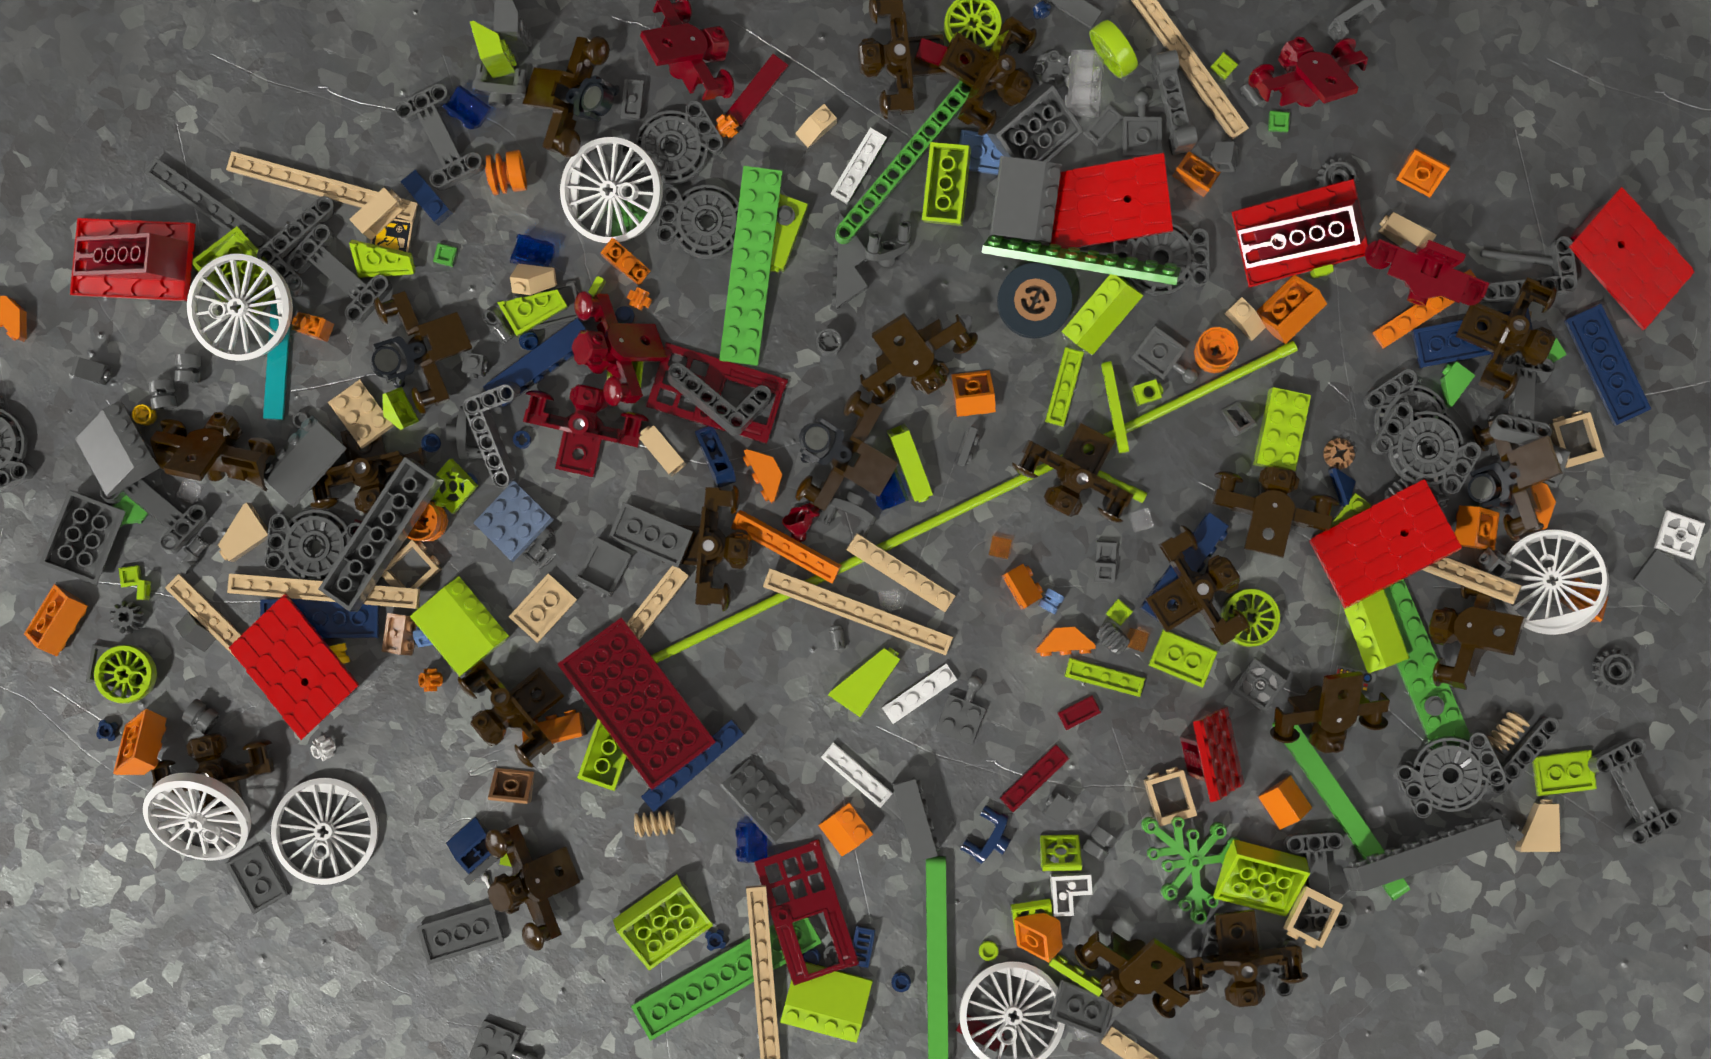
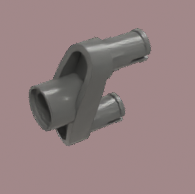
[472,64,527,108]
[865,221,912,267]
[446,406,483,460]
[818,492,876,539]

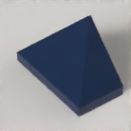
[1328,468,1356,507]

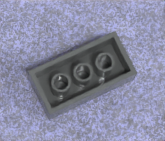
[892,777,940,862]

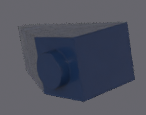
[400,170,453,226]
[695,426,736,488]

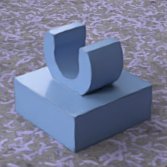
[413,626,433,648]

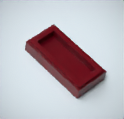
[1057,695,1101,731]

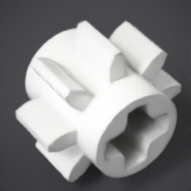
[311,735,336,761]

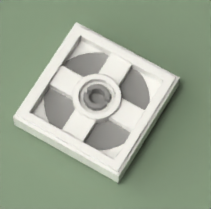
[1654,511,1705,560]

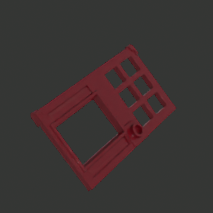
[646,342,788,444]
[754,839,859,986]

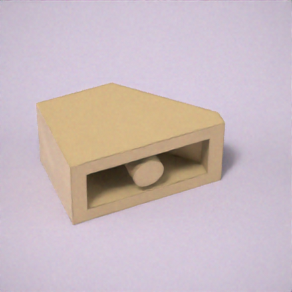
[795,104,837,148]
[510,264,557,295]
[1225,297,1266,341]

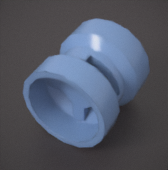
[1038,588,1064,615]

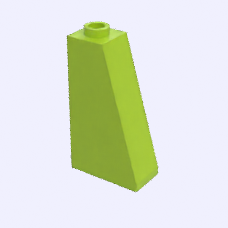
[770,194,808,273]
[886,424,933,502]
[828,647,900,717]

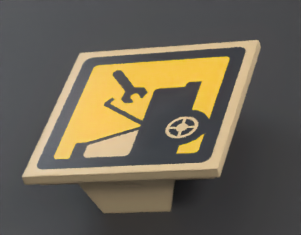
[370,219,413,252]

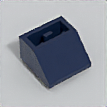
[446,817,491,874]

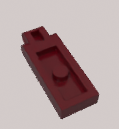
[955,1013,1008,1052]

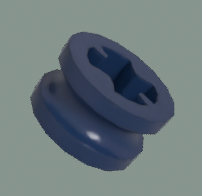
[513,430,531,449]

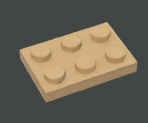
[328,379,394,449]
[509,573,578,643]

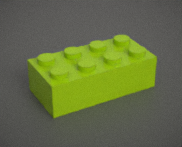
[922,142,971,226]
[1253,387,1311,471]

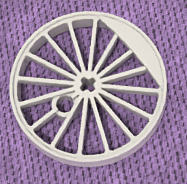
[560,137,663,243]
[187,254,293,361]
[1502,530,1609,635]
[143,773,251,860]
[271,778,379,885]
[959,962,1065,1059]

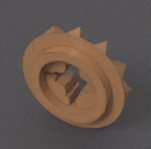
[1323,438,1355,469]

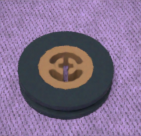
[997,263,1072,339]

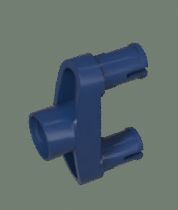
[960,805,1011,864]

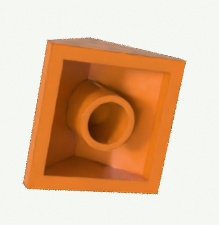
[1396,148,1450,198]
[1172,151,1221,197]
[1560,577,1608,622]
[1258,775,1312,830]

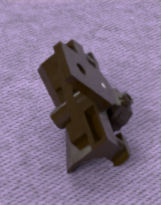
[150,412,275,492]

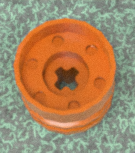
[485,150,527,196]
[1194,327,1239,373]
[407,501,448,542]

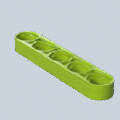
[1101,361,1129,454]

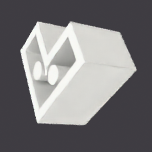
[1050,872,1093,917]

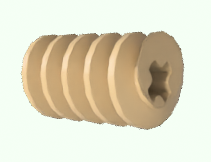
[1488,711,1530,753]
[634,810,676,838]

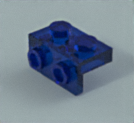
[442,85,491,129]
[510,234,555,267]
[876,468,909,511]
[735,822,767,863]

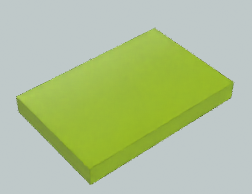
[1148,629,1217,688]
[1532,750,1597,796]

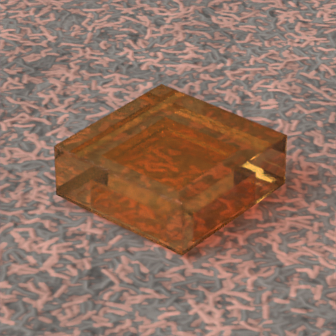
[988,536,1012,559]
[1127,628,1149,652]

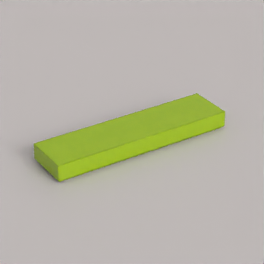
[1045,347,1084,427]
[1064,658,1145,697]

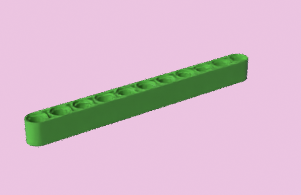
[835,81,972,244]
[1272,722,1410,901]
[926,856,948,1059]

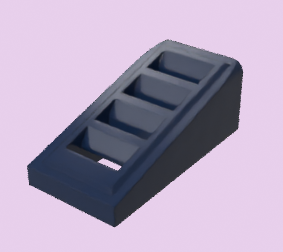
[853,925,875,968]

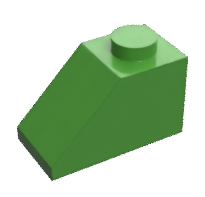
[1440,361,1475,408]

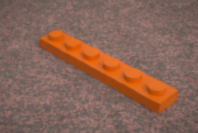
[1372,269,1476,349]
[731,510,842,583]

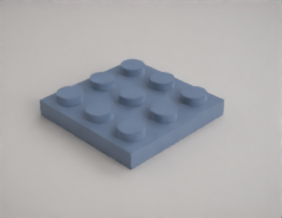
[474,480,554,562]

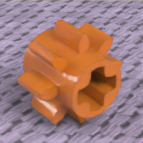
[715,114,739,138]
[627,287,652,311]
[418,668,443,692]

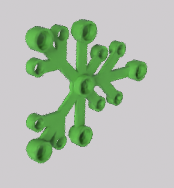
[1141,816,1240,924]

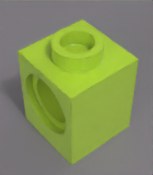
[1132,379,1163,407]

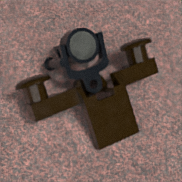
[522,36,620,158]
[371,291,472,414]
[795,390,898,511]
[1468,420,1563,541]

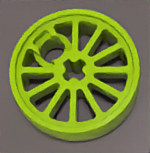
[944,0,1002,51]
[1089,20,1138,78]
[1220,588,1280,647]
[94,645,157,704]

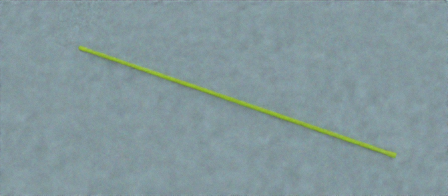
[651,341,1298,663]

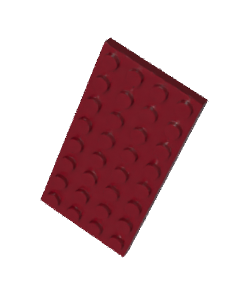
[557,617,716,790]

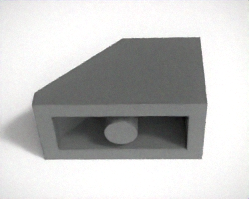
[70,356,111,385]

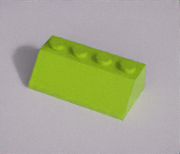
[470,21,517,79]
[1061,274,1144,355]
[1343,589,1410,673]
[577,719,627,791]

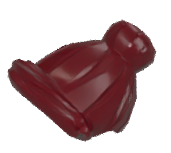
[782,503,820,542]

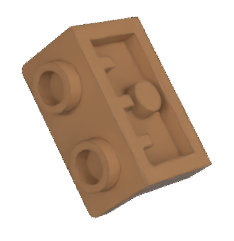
[381,613,417,656]

